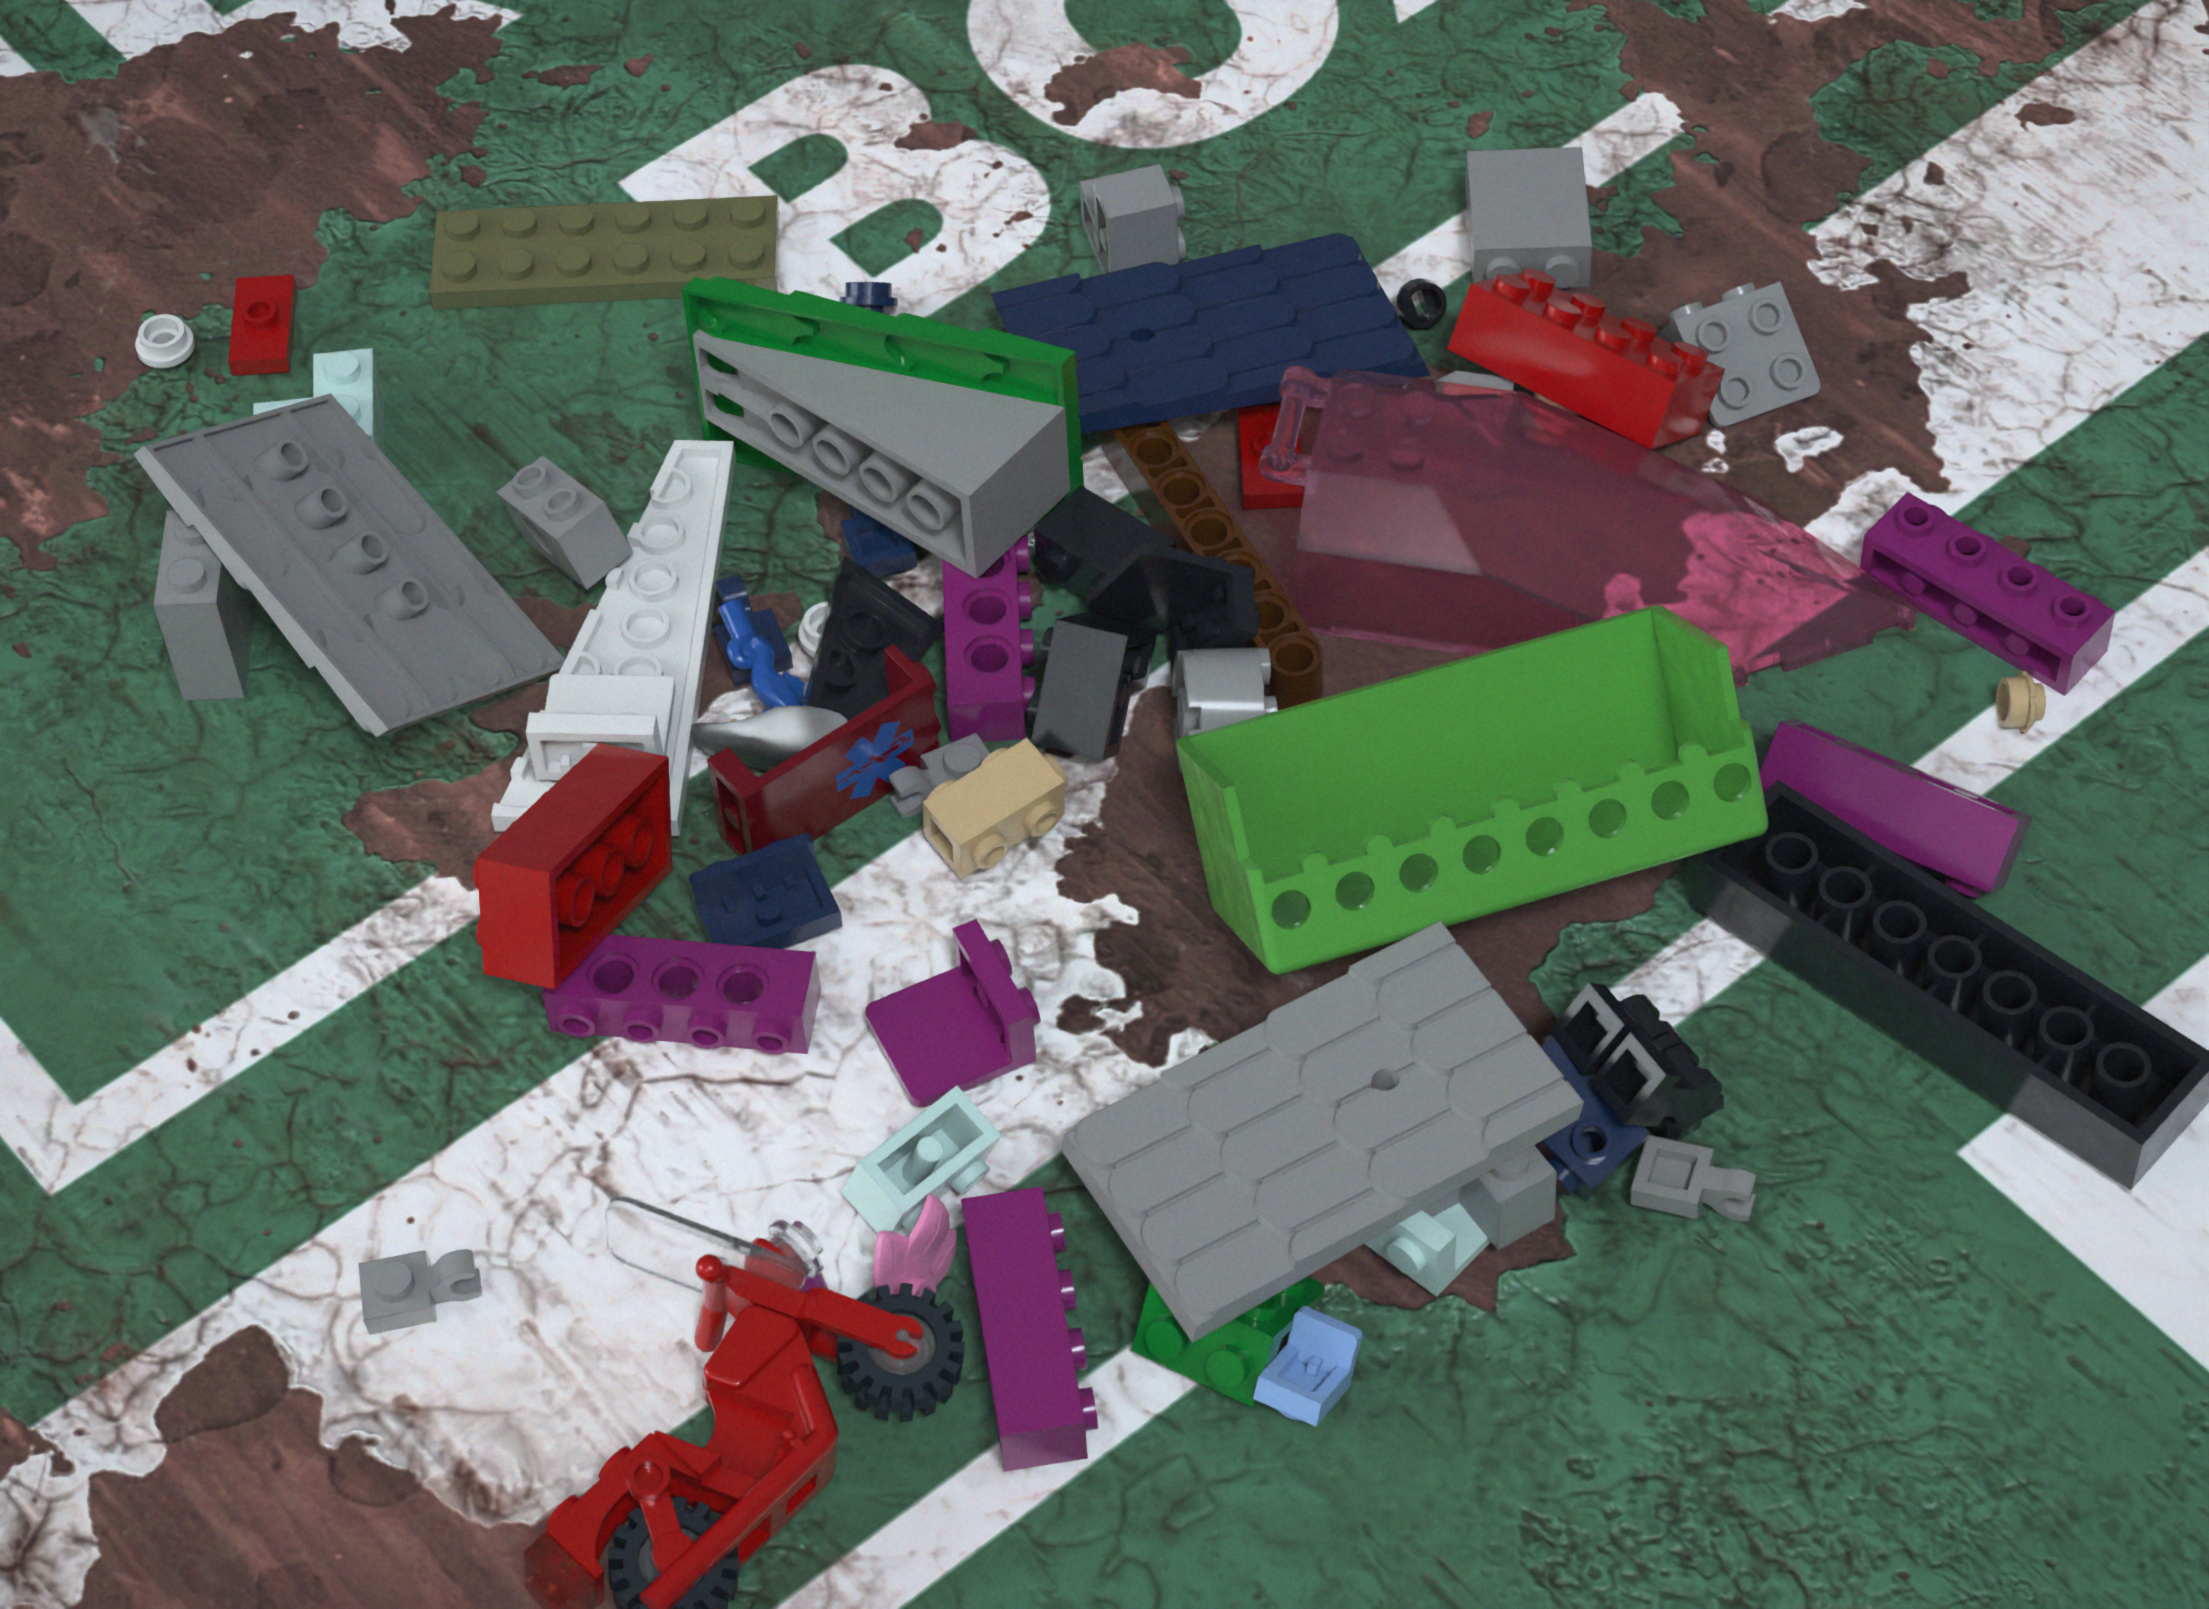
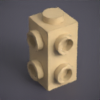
[922,738,1067,879]

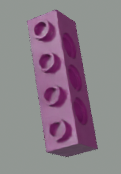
[942,535,1036,743]
[542,934,821,1055]

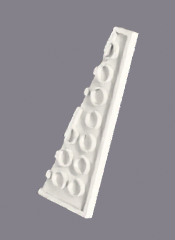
[491,440,736,836]

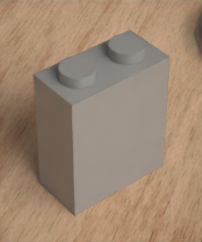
[1465,147,1592,288]
[153,510,256,701]

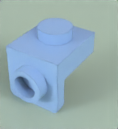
[1253,1306,1363,1427]

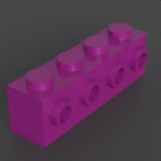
[1859,492,2116,696]
[1760,719,2032,898]
[961,1186,1098,1472]

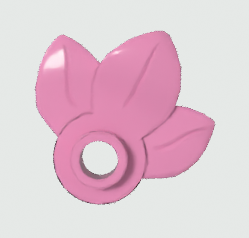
[872,1194,957,1300]

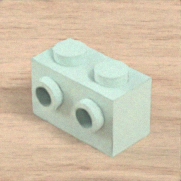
[841,1085,1002,1233]

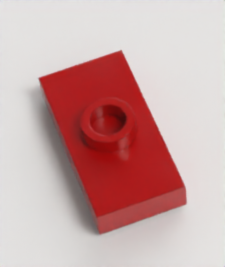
[228,274,297,376]
[1238,404,1304,509]

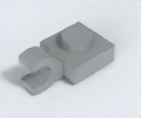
[889,733,990,819]
[1631,1135,1756,1222]
[358,1249,482,1335]

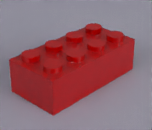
[1447,268,1725,450]
[473,743,673,989]

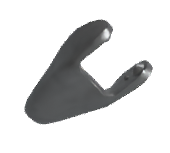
[691,706,848,772]

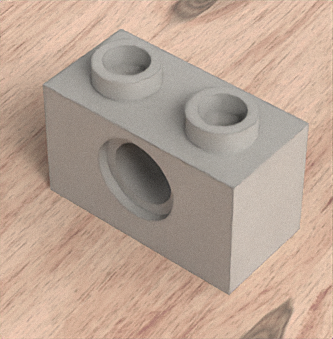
[496,455,634,590]

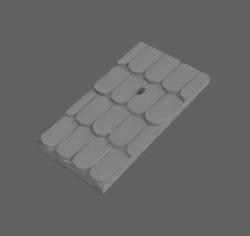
[133,394,565,738]
[1061,920,1584,1343]

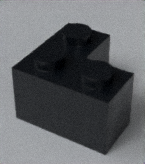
[1027,611,1159,760]

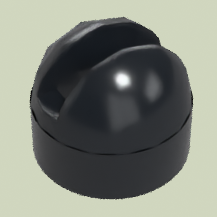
[1396,278,1447,328]

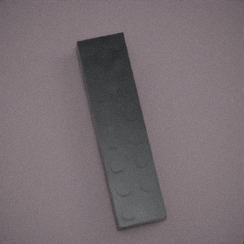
[1694,780,2209,1190]

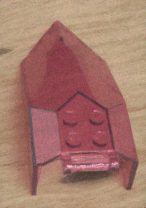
[1258,366,1918,689]

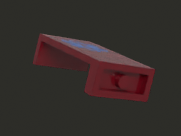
[707,644,941,857]

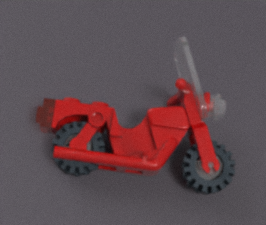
[524,1196,965,1609]

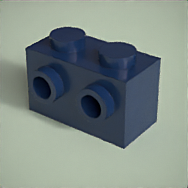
[1535,1037,1650,1202]

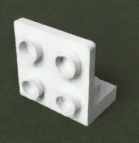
[526,674,676,780]

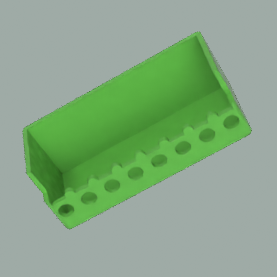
[1176,605,1769,975]

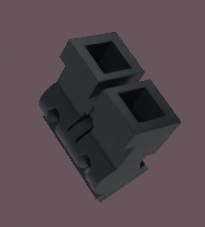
[1548,982,1724,1141]

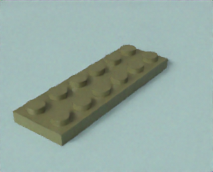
[429,195,780,309]

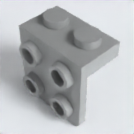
[1655,281,1821,429]

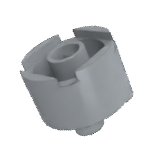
[1172,647,1278,775]

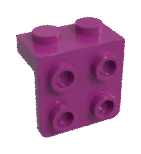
[865,919,1041,1107]

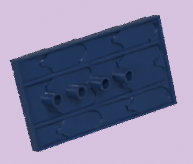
[991,233,1431,434]

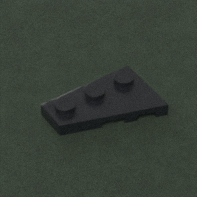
[802,555,945,721]

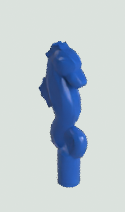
[718,599,805,713]

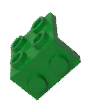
[1131,1276,1325,1408]

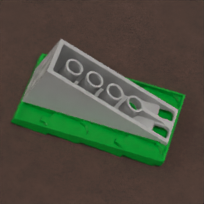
[681,276,1084,579]

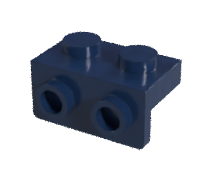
[688,833,843,949]

